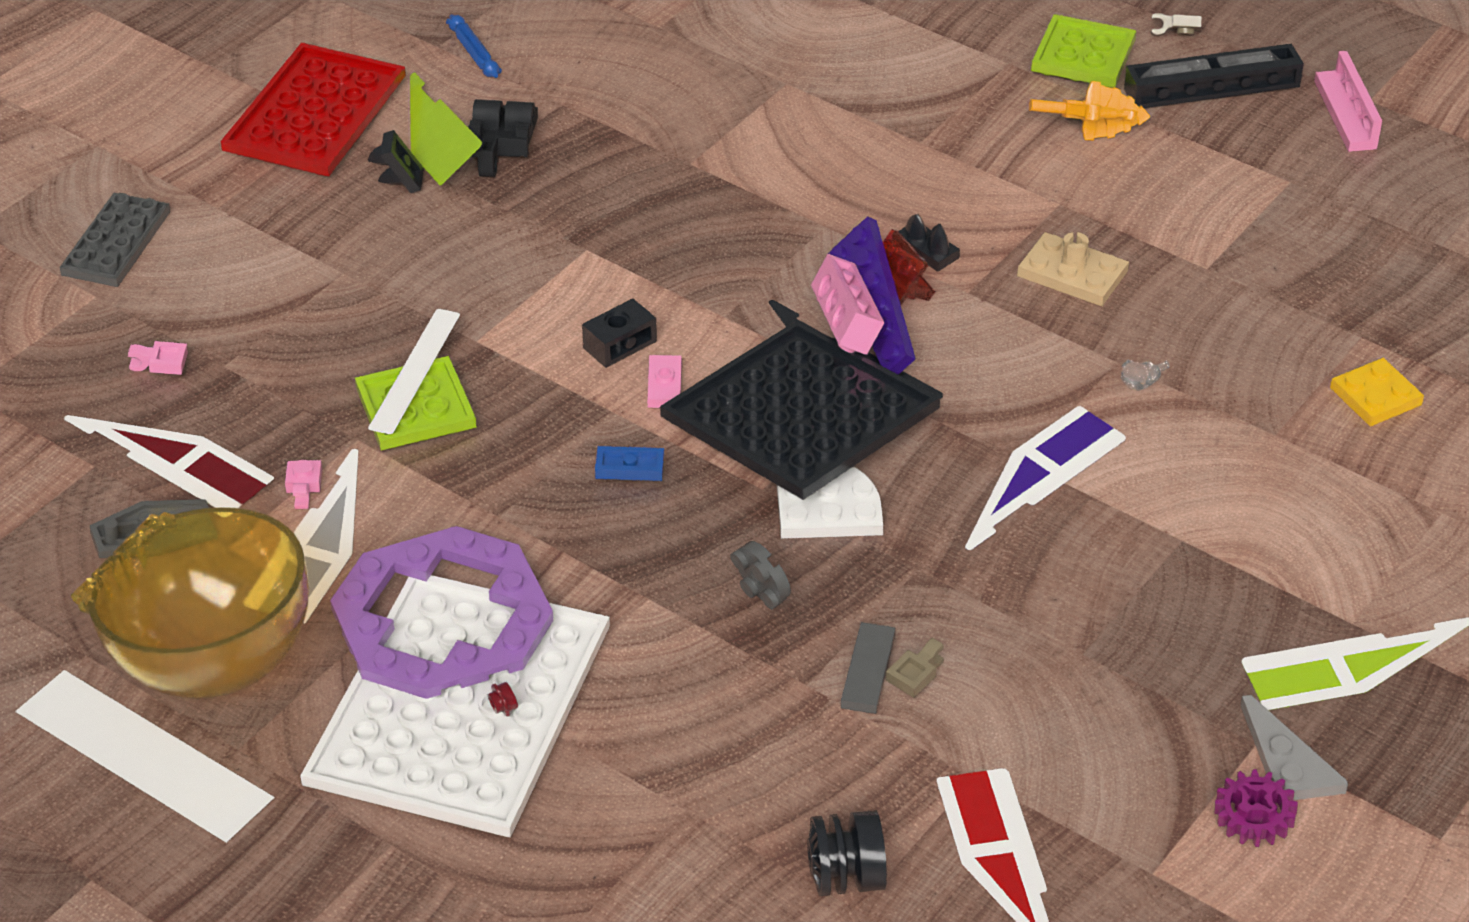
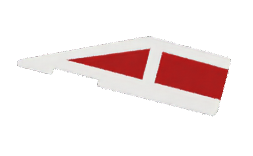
[936,768,1049,922]

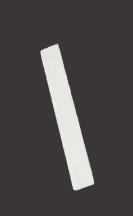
[368,309,460,434]

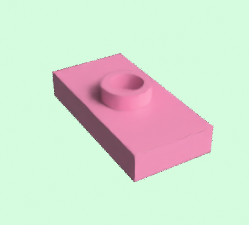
[648,355,682,408]

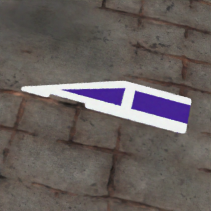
[965,406,1126,550]

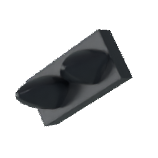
[368,130,424,193]
[894,214,960,272]

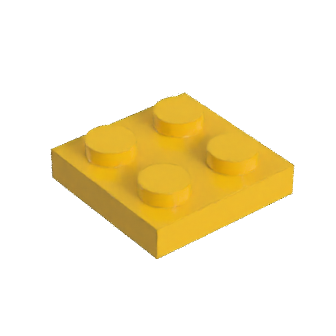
[1330,357,1424,427]

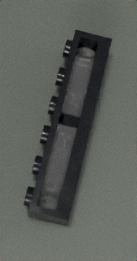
[1124,43,1304,108]

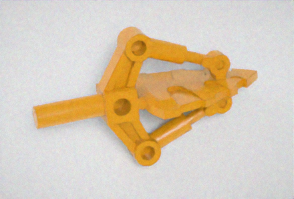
[1029,81,1150,141]

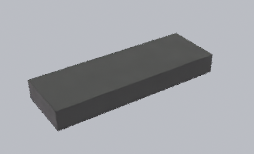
[841,622,896,714]

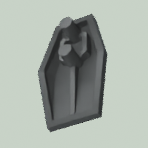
[90,499,219,559]

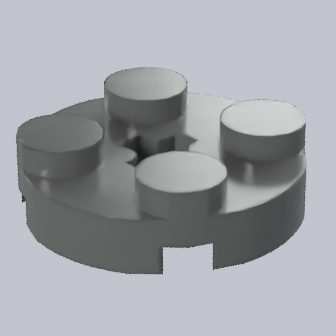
[730,541,791,610]

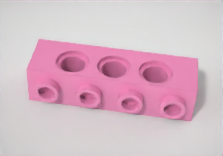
[811,254,884,355]

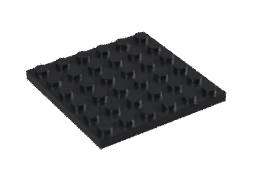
[660,320,940,500]

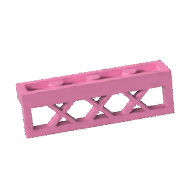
[1314,51,1382,152]

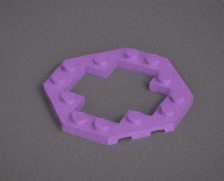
[330,526,553,699]

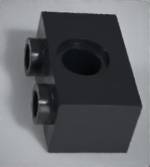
[582,298,657,368]

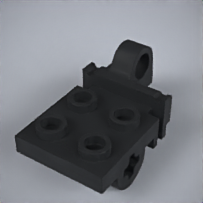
[468,99,538,177]

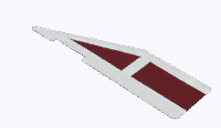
[64,415,274,514]

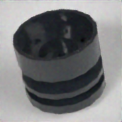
[807,810,887,896]

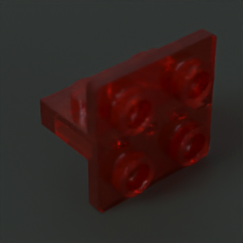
[883,229,936,305]

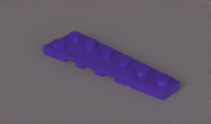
[828,216,916,375]

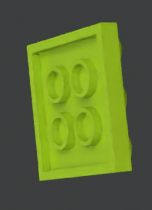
[1031,14,1137,88]
[355,356,477,451]

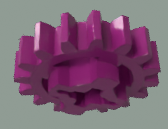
[1214,769,1298,847]

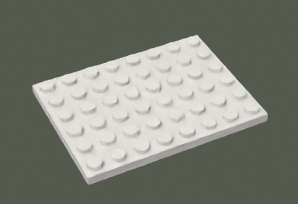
[300,575,610,838]

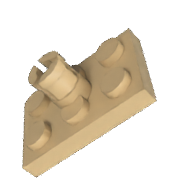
[1017,232,1129,306]

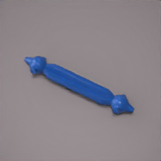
[446,14,502,78]

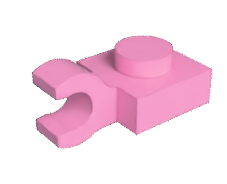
[128,341,188,375]
[285,460,322,509]

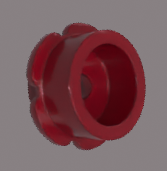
[487,682,518,717]

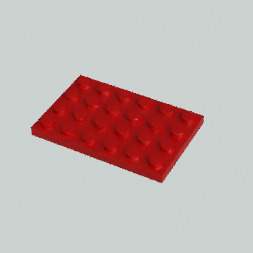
[221,42,406,177]

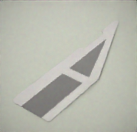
[245,449,358,624]

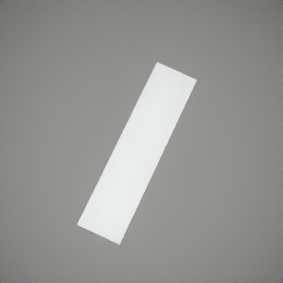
[15,670,275,843]

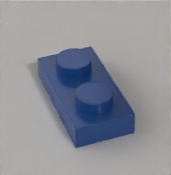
[595,446,664,481]

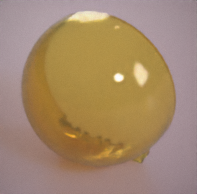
[71,507,309,699]

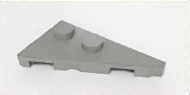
[1241,695,1348,800]

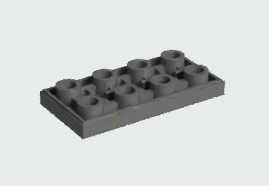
[59,192,170,287]

